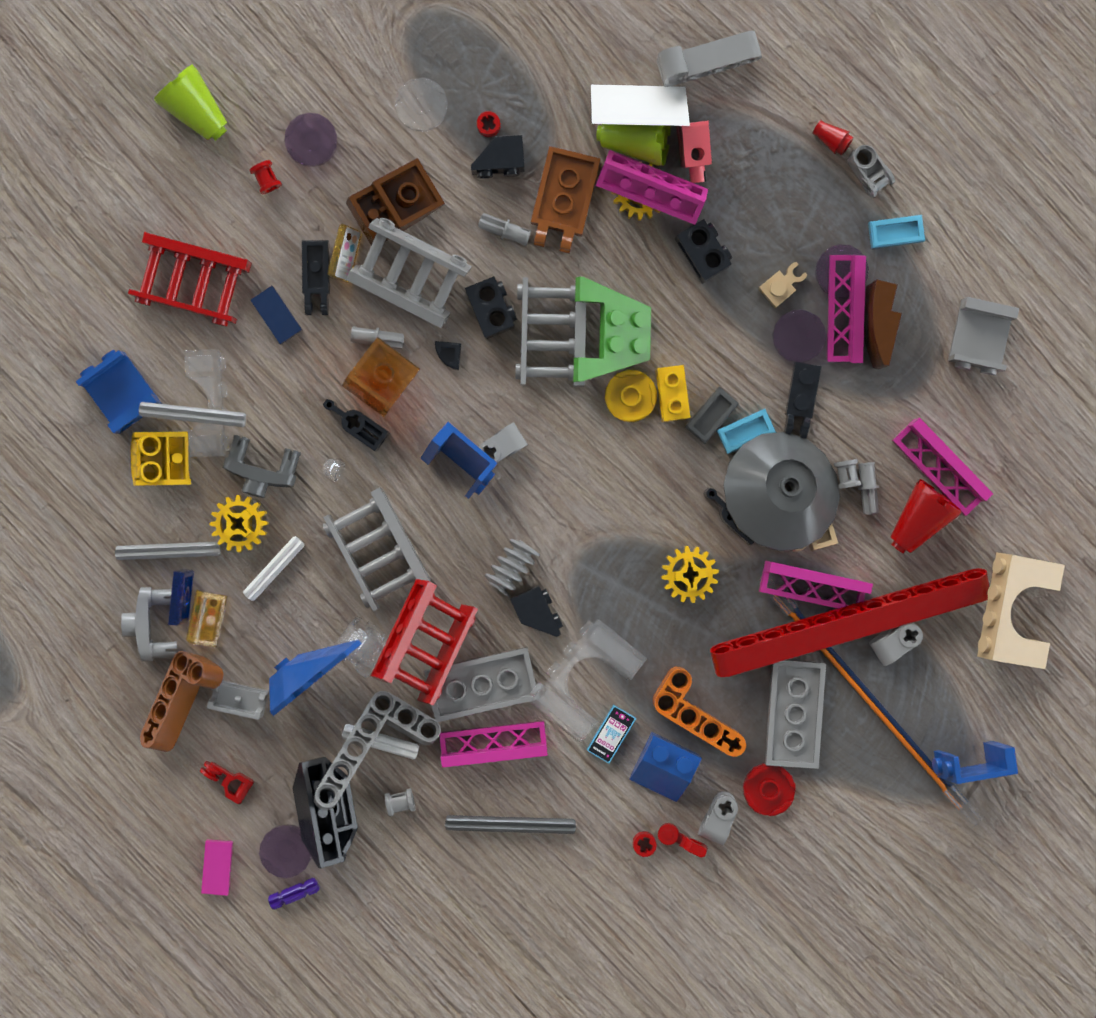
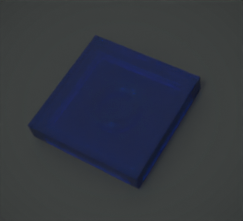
[168,569,194,626]

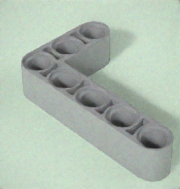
[314,691,441,810]

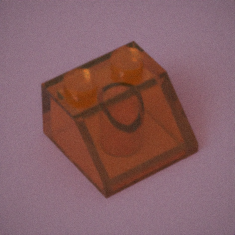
[342,337,420,417]

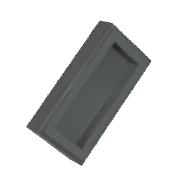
[685,387,739,444]

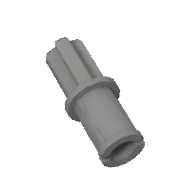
[478,213,532,246]
[350,326,404,349]
[858,462,879,515]

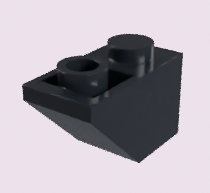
[471,135,525,179]
[510,585,564,637]

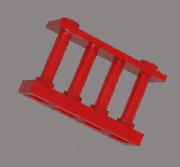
[128,232,252,327]
[371,579,478,706]

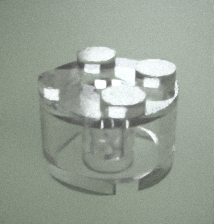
[335,617,389,678]

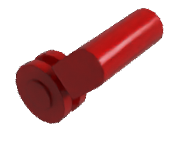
[200,761,254,805]
[658,823,708,857]

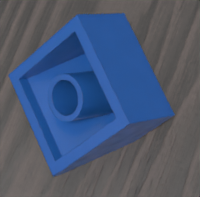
[629,732,702,802]

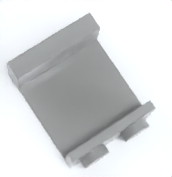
[948,297,1019,376]

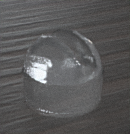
[323,458,345,481]

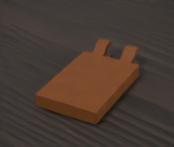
[531,146,601,254]

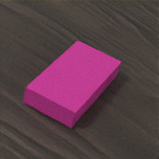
[201,839,233,896]

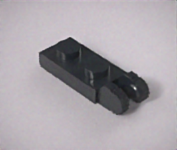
[302,240,330,315]
[784,362,822,439]

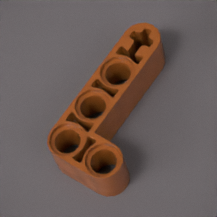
[140,651,223,752]

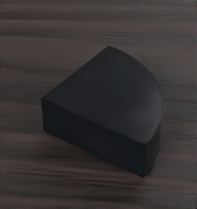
[435,341,462,370]

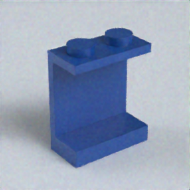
[75,350,162,434]
[420,422,497,499]
[932,741,1018,784]

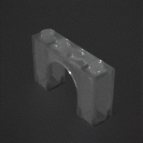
[529,619,647,742]

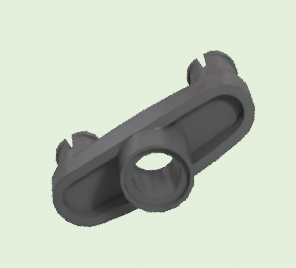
[222,435,301,498]

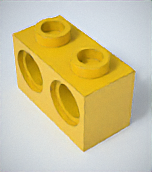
[655,365,691,422]

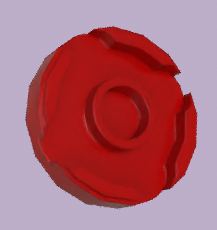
[743,763,796,816]

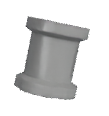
[834,459,862,489]
[385,788,416,817]

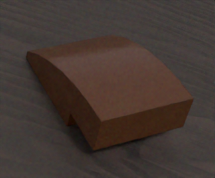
[346,158,445,245]
[864,280,902,370]

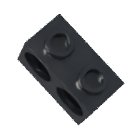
[675,219,732,284]
[465,276,517,340]

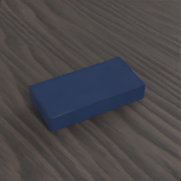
[250,286,302,345]

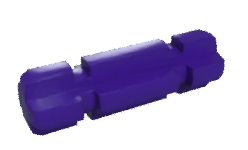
[268,878,319,910]

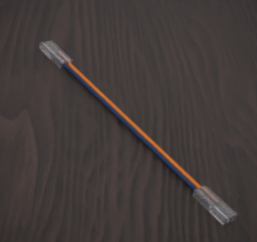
[756,573,985,828]

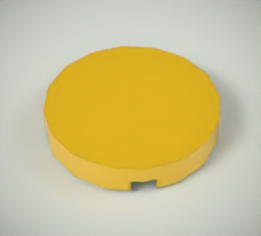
[604,370,657,422]

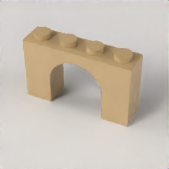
[977,552,1065,669]

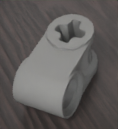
[848,145,895,198]
[479,422,528,463]
[869,623,923,666]
[698,791,738,846]

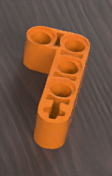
[653,667,746,757]

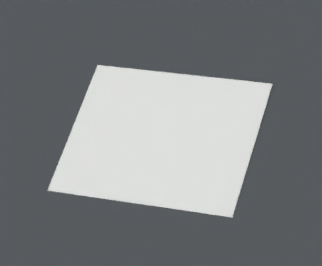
[591,85,690,126]

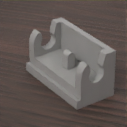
[207,680,269,720]

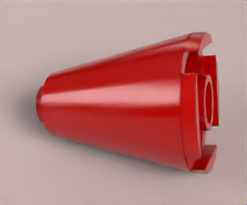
[890,479,962,554]

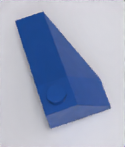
[269,639,362,716]

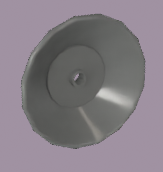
[723,432,840,551]

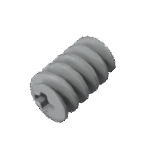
[485,539,540,598]

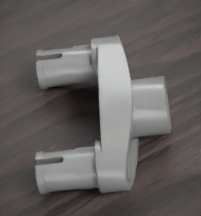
[121,587,178,661]

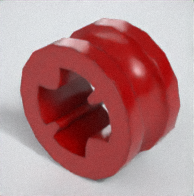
[477,111,501,137]
[632,831,657,857]

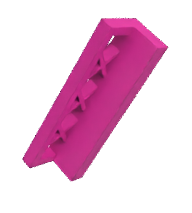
[596,150,708,225]
[827,255,866,363]
[892,418,993,516]
[759,561,873,608]
[439,721,548,768]

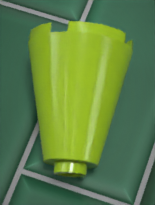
[154,64,227,141]
[596,124,671,166]

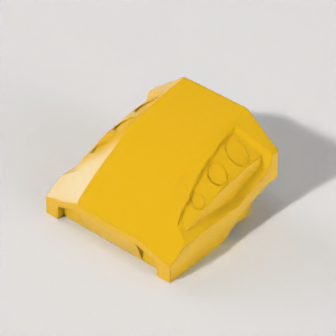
[130,432,191,486]

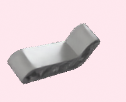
[656,31,762,87]

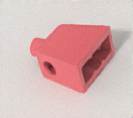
[676,121,712,183]

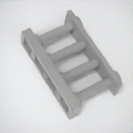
[346,218,472,328]
[515,277,586,387]
[322,487,431,611]

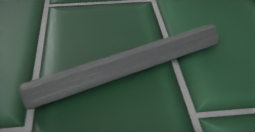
[445,815,576,834]

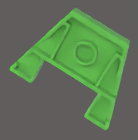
[573,277,651,382]

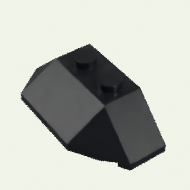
[292,757,358,869]

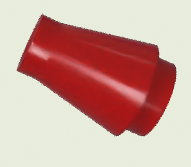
[812,120,854,155]

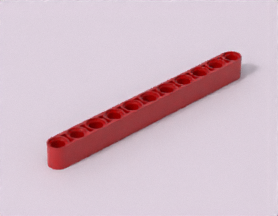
[710,568,990,677]

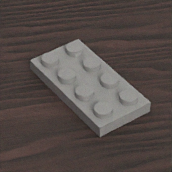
[424,647,539,722]
[765,660,826,769]

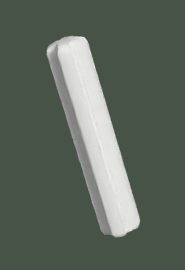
[243,536,305,601]
[342,724,419,759]

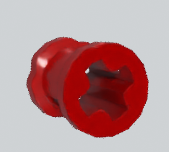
[249,160,282,195]

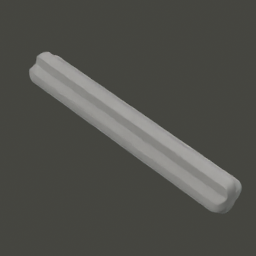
[139,402,246,427]
[115,541,221,560]

